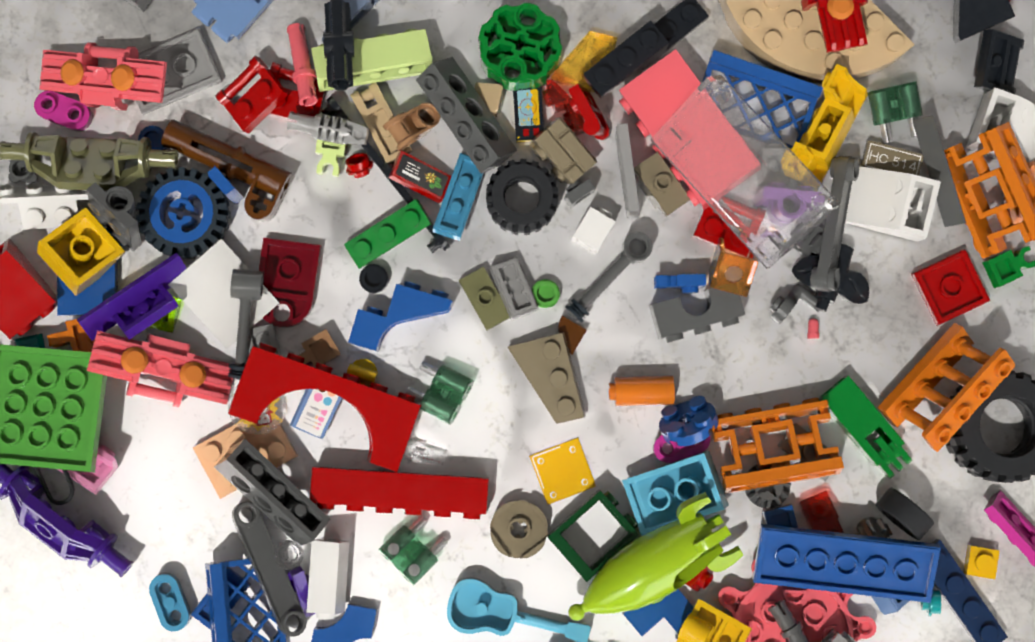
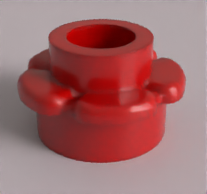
[346,153,373,178]

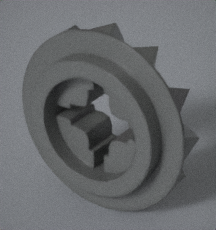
[745,464,791,509]

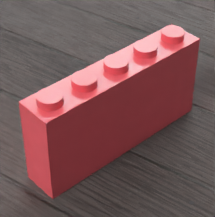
[619,49,761,210]

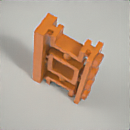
[944,122,1035,259]
[711,398,844,494]

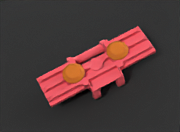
[39,42,167,111]
[86,330,233,408]

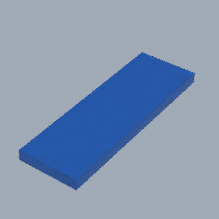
[752,524,941,603]

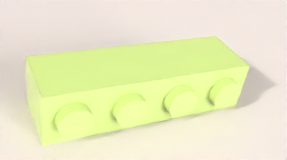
[311,29,432,92]

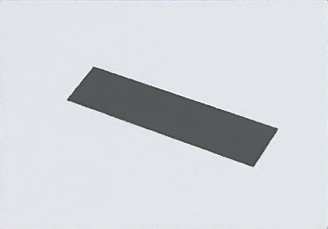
[912,115,966,227]

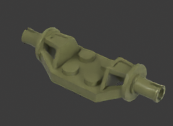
[0,132,179,191]

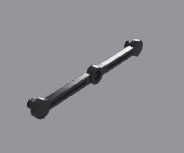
[321,96,450,253]

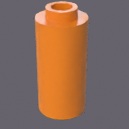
[609,375,675,406]

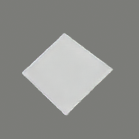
[168,239,279,349]

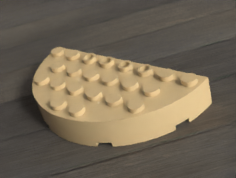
[718,0,915,84]

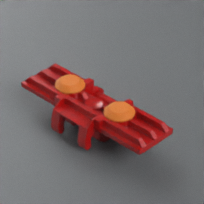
[801,0,868,53]

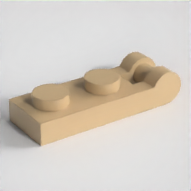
[350,83,413,165]

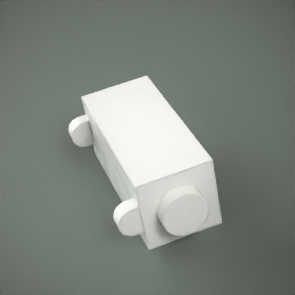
[307,539,349,619]

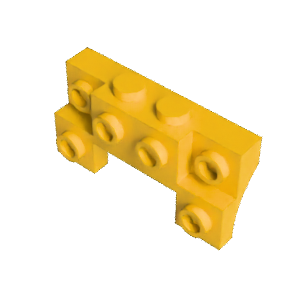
[781,64,868,191]

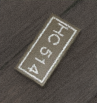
[861,140,923,176]

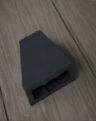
[953,0,1015,43]

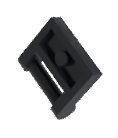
[974,29,1025,94]

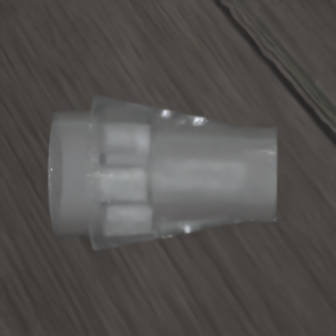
[402,435,447,465]
[274,540,304,570]

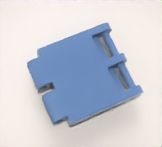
[191,0,274,43]

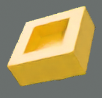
[963,545,1000,579]

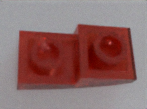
[542,79,585,136]
[799,491,844,533]

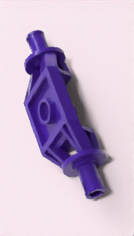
[0,464,134,578]

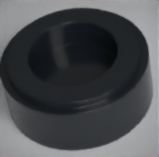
[359,264,389,294]

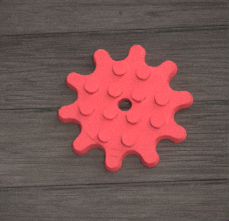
[718,559,877,642]

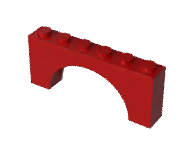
[228,342,421,472]

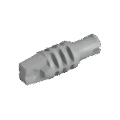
[287,111,369,145]

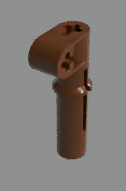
[161,119,292,222]

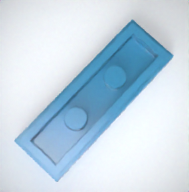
[433,153,484,241]

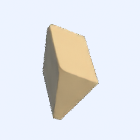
[475,82,503,117]

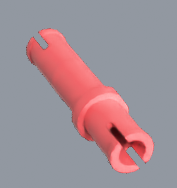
[287,23,318,106]

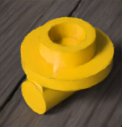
[347,359,378,387]

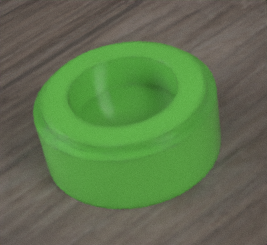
[531,279,560,309]

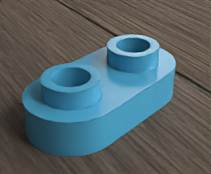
[149,573,191,632]

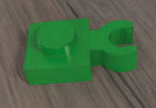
[982,246,1035,289]

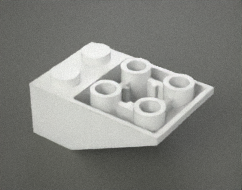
[966,88,1035,163]
[845,166,941,242]

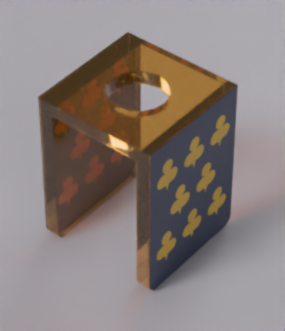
[709,238,758,297]

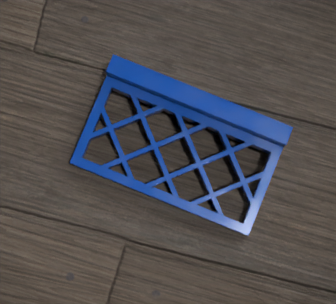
[701,50,823,149]
[205,558,286,642]

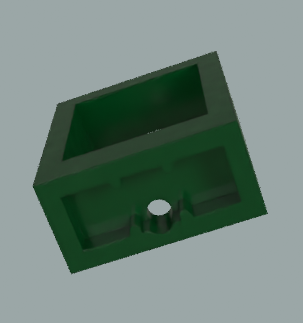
[547,489,639,582]

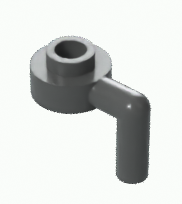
[770,284,819,324]

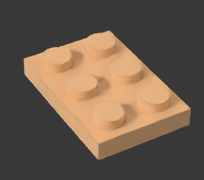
[193,413,298,499]

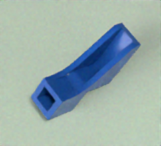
[348,281,453,352]

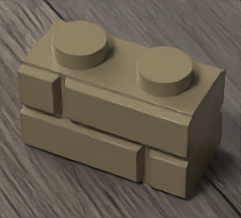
[531,117,597,184]

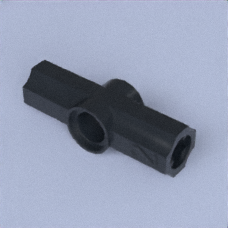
[323,0,354,90]

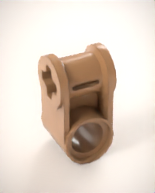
[382,102,440,151]

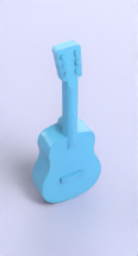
[447,577,591,642]

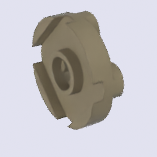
[490,500,548,559]

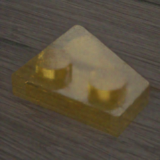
[550,31,617,93]

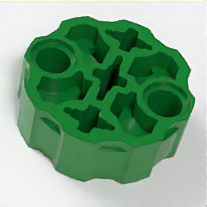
[478,2,562,91]

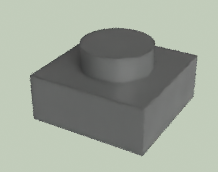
[564,179,595,209]

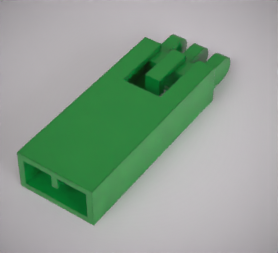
[819,375,912,479]

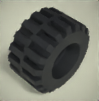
[486,159,559,235]

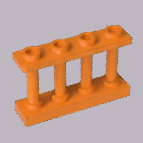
[878,323,1015,452]

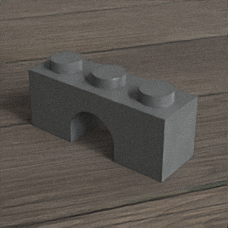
[649,281,746,343]

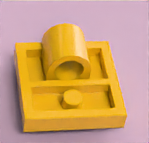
[676,599,753,642]

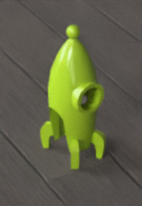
[568,492,743,621]

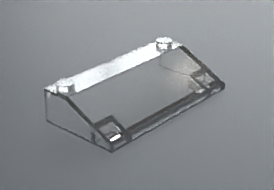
[650,75,841,269]

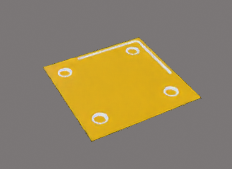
[529,438,596,505]

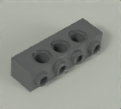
[416,57,517,174]
[214,439,330,547]

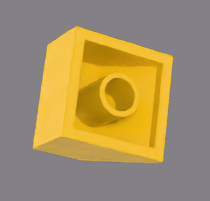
[37,207,125,296]

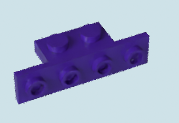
[77,253,187,341]

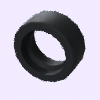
[875,487,934,540]

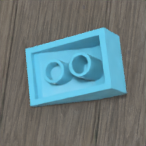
[622,450,729,536]

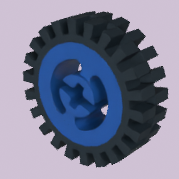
[136,167,231,259]

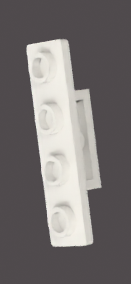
[0,183,106,230]

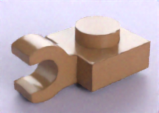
[298,329,341,367]

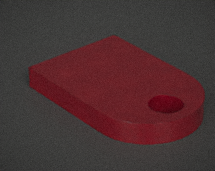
[259,238,322,328]

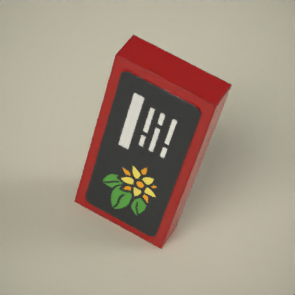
[389,150,452,203]

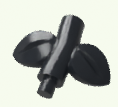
[792,244,869,312]

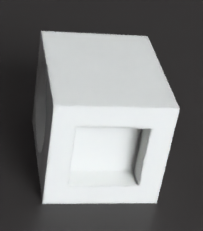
[572,206,615,254]

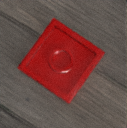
[911,249,990,326]

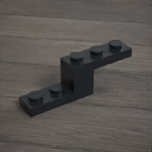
[582,0,709,99]

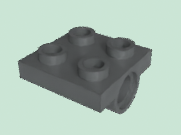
[86,182,142,252]

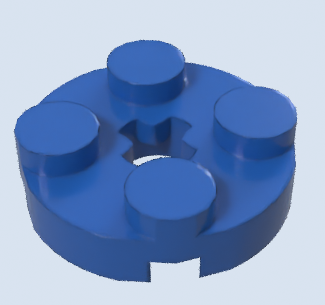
[659,396,719,446]

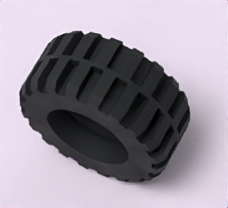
[945,370,1035,483]

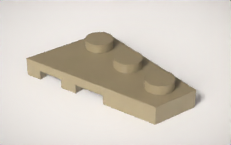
[508,332,586,424]

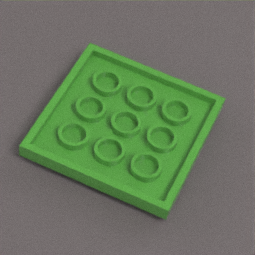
[0,344,107,473]

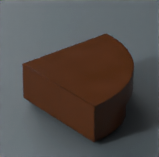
[558,315,587,355]

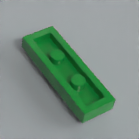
[344,199,433,269]

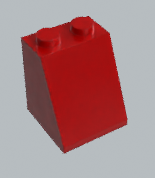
[0,238,56,339]

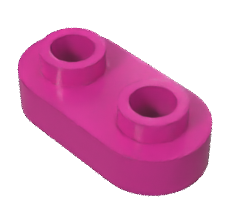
[34,91,93,132]
[653,435,711,463]

